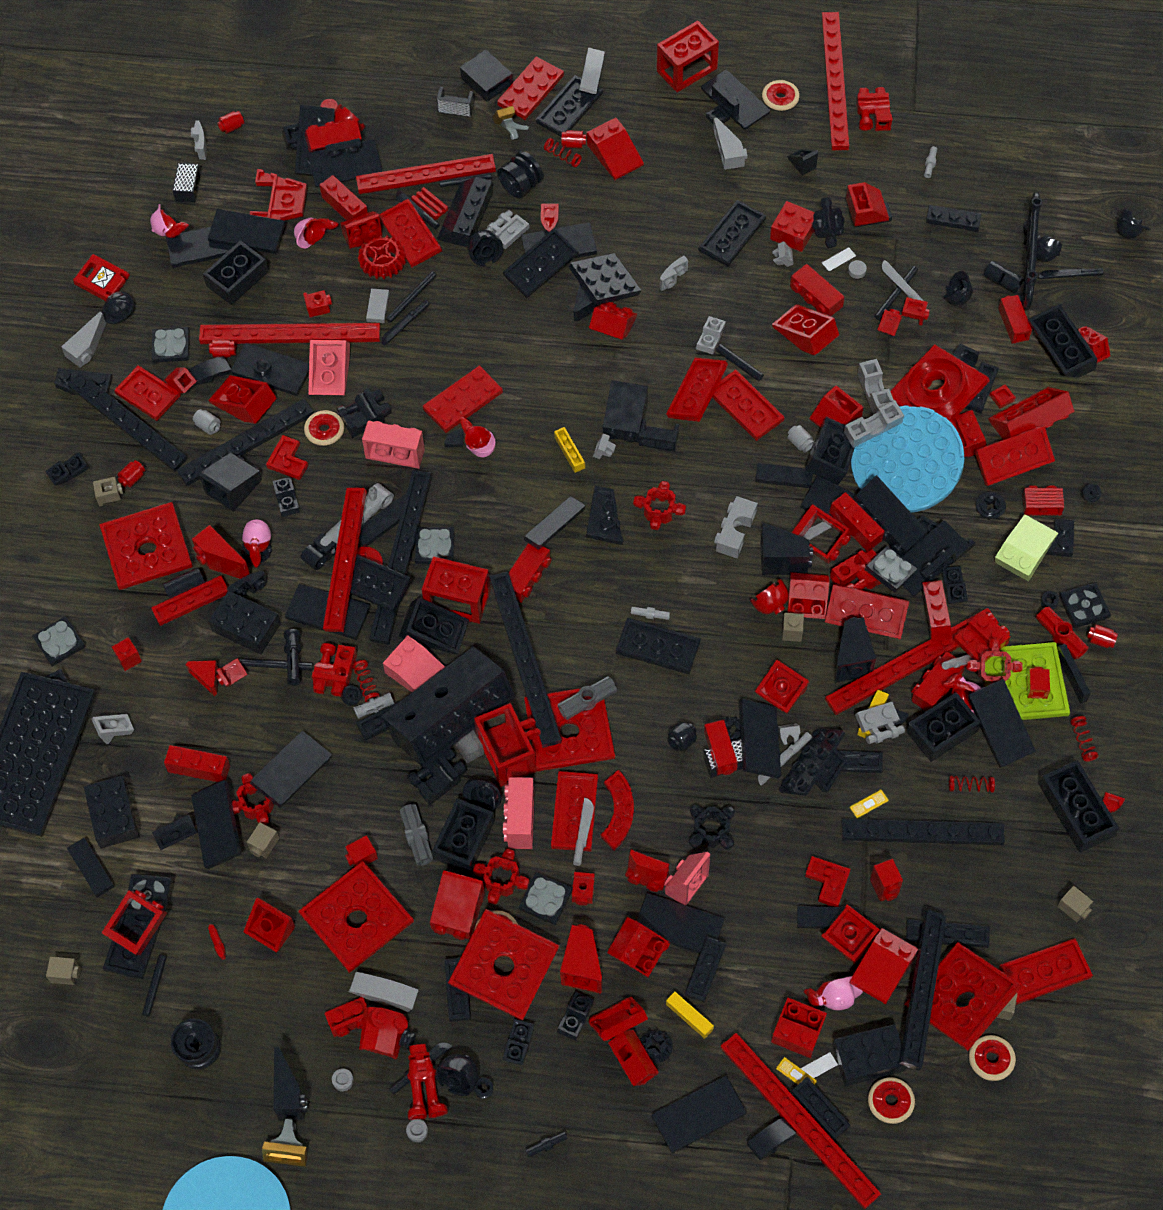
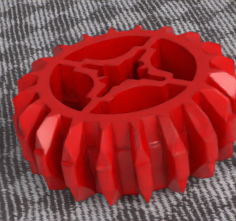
[358,235,406,280]

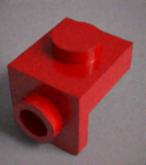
[216,658,248,687]

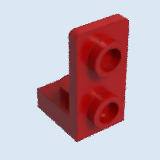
[1078,326,1111,363]

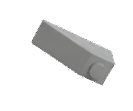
[713,118,747,170]
[62,312,106,368]

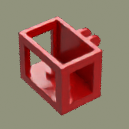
[657,21,719,92]
[422,556,491,624]
[474,703,541,787]

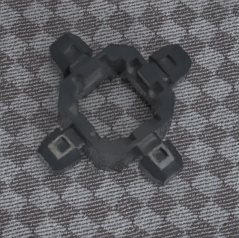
[812,197,845,248]
[688,804,735,850]

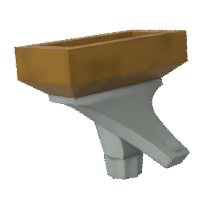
[492,106,529,140]
[262,1118,307,1167]

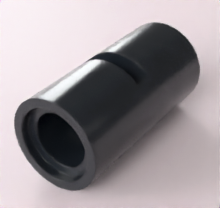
[984,261,1024,294]
[163,568,205,599]

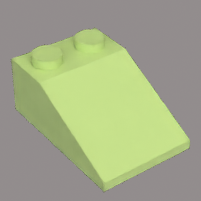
[995,515,1058,581]

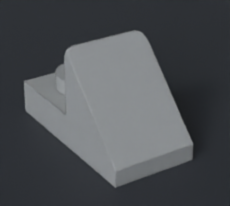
[92,714,134,744]

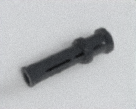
[284,629,301,685]

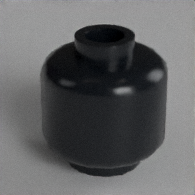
[667,722,697,751]

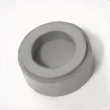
[848,260,867,279]
[332,1069,354,1091]
[406,1119,428,1142]

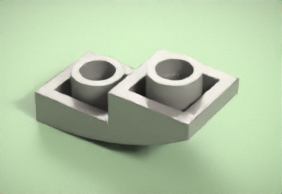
[191,121,207,160]
[660,256,688,291]
[696,316,726,354]

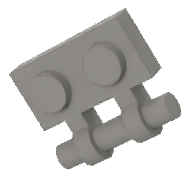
[486,210,529,249]
[855,702,905,744]

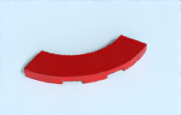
[601,770,634,851]

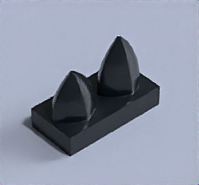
[152,813,197,851]

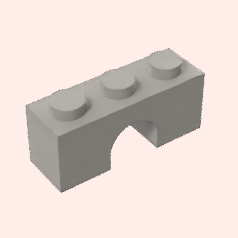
[858,359,894,415]
[844,400,904,448]
[714,496,758,559]

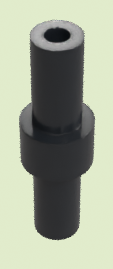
[525,1131,568,1157]

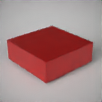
[989,385,1016,409]

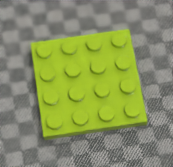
[983,642,1070,720]

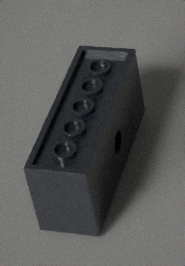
[381,646,516,768]

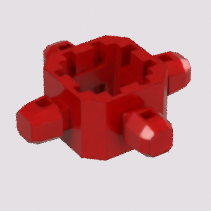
[633,481,686,530]
[966,639,1023,685]
[232,773,274,825]
[473,849,530,904]

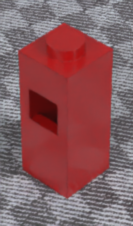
[998,295,1032,344]
[704,720,738,775]
[608,1030,659,1086]

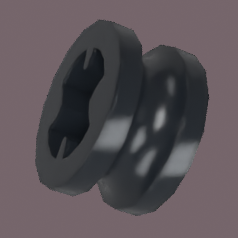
[1040,591,1059,610]
[399,1029,417,1050]
[474,1078,493,1099]

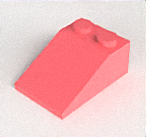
[308,340,350,395]
[383,635,445,692]
[665,852,710,906]

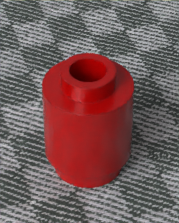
[217,111,244,134]
[562,130,586,148]
[209,339,236,358]
[117,460,145,487]
[1087,624,1118,648]

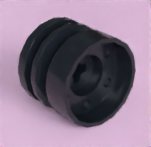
[497,151,544,198]
[171,1019,221,1069]

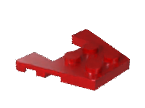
[250,169,307,221]

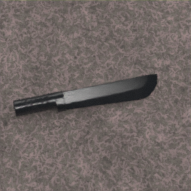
[396,189,439,229]
[1039,268,1104,279]
[382,300,430,346]
[389,1043,452,1095]

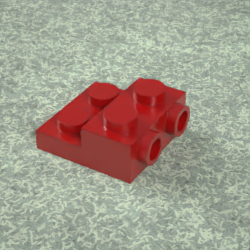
[953,611,1011,663]

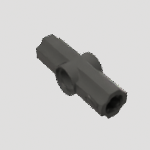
[558,676,617,720]
[400,804,433,866]

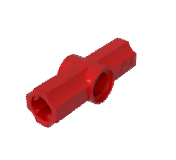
[1036,607,1088,659]

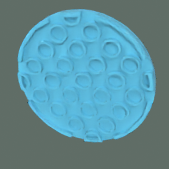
[851,406,964,513]
[163,1156,291,1210]

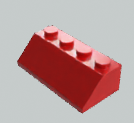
[988,387,1075,440]

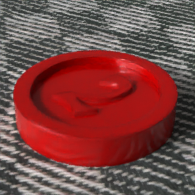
[321,99,338,109]

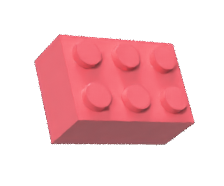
[362,421,425,469]
[503,777,534,849]

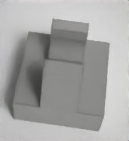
[773,242,793,267]
[593,434,616,459]
[778,723,800,745]

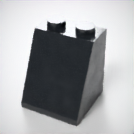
[603,380,648,443]
[199,453,262,512]
[760,523,813,575]
[834,617,876,683]

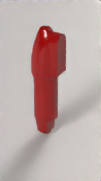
[208,924,226,960]

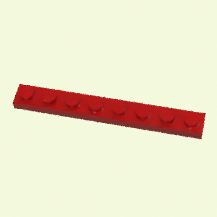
[356,154,496,194]
[323,488,367,632]

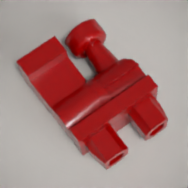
[856,87,892,131]
[830,549,881,590]
[312,643,357,697]

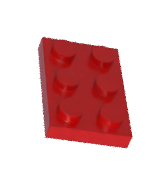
[114,365,181,421]

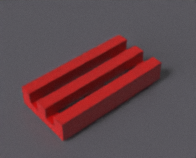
[411,187,448,220]

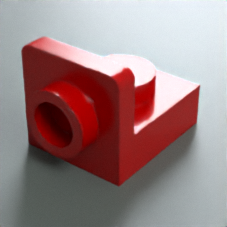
[902,297,930,326]
[878,309,903,337]

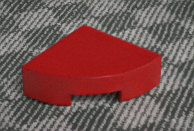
[1103,792,1125,813]

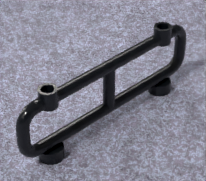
[1019,192,1042,310]

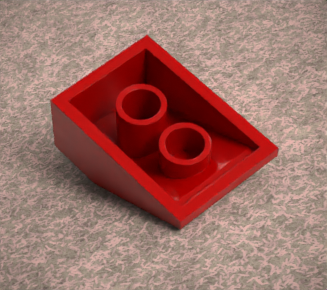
[587,118,644,180]
[772,304,839,355]
[208,375,277,424]
[192,525,250,579]
[849,928,918,1004]

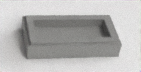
[366,289,389,323]

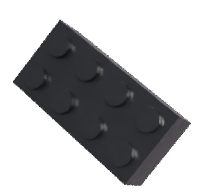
[1039,760,1119,853]

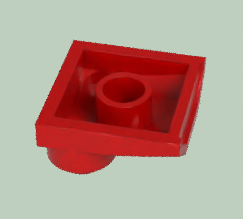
[755,660,810,713]
[625,850,669,892]
[821,904,880,963]
[359,1007,408,1059]

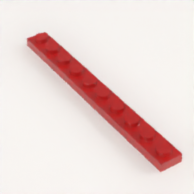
[822,12,849,150]
[199,323,380,344]
[825,608,999,715]
[720,1033,881,1210]

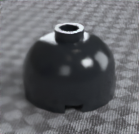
[467,229,504,266]
[435,1054,479,1096]

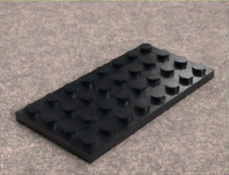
[0,672,96,837]

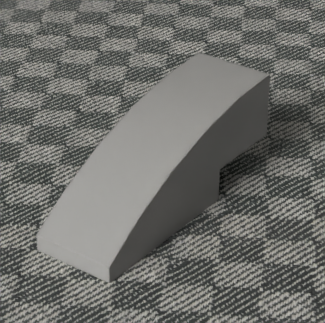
[579,48,605,94]
[349,972,418,1012]

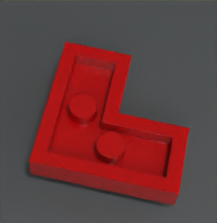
[266,435,308,480]
[805,856,851,907]

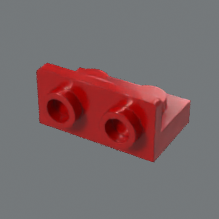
[324,997,367,1037]

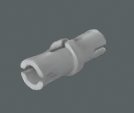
[353,692,394,719]

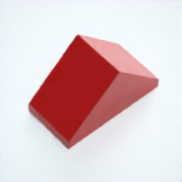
[185,661,218,696]

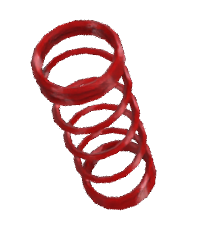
[544,138,582,168]
[353,660,380,702]
[1071,716,1099,761]
[949,776,995,793]

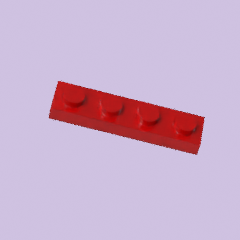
[151,576,227,626]

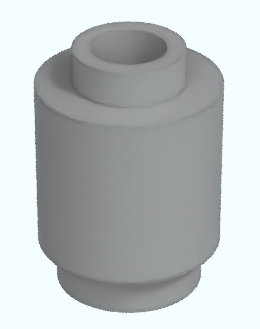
[193,409,220,435]
[788,425,815,453]

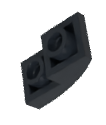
[188,356,231,385]
[45,452,90,486]
[273,477,300,517]
[941,566,968,604]
[227,571,267,597]
[557,991,594,1041]
[503,1019,535,1065]
[747,1117,796,1160]

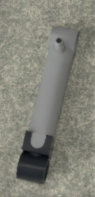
[301,483,394,570]

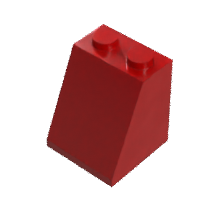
[430,870,485,940]
[560,924,602,994]

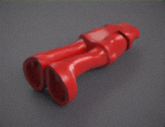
[407,1044,448,1120]

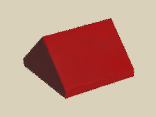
[243,898,295,952]

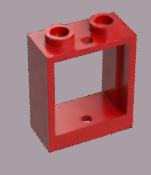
[792,504,851,564]
[102,889,167,955]

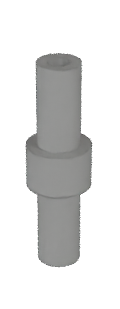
[924,146,937,178]
[631,607,670,620]

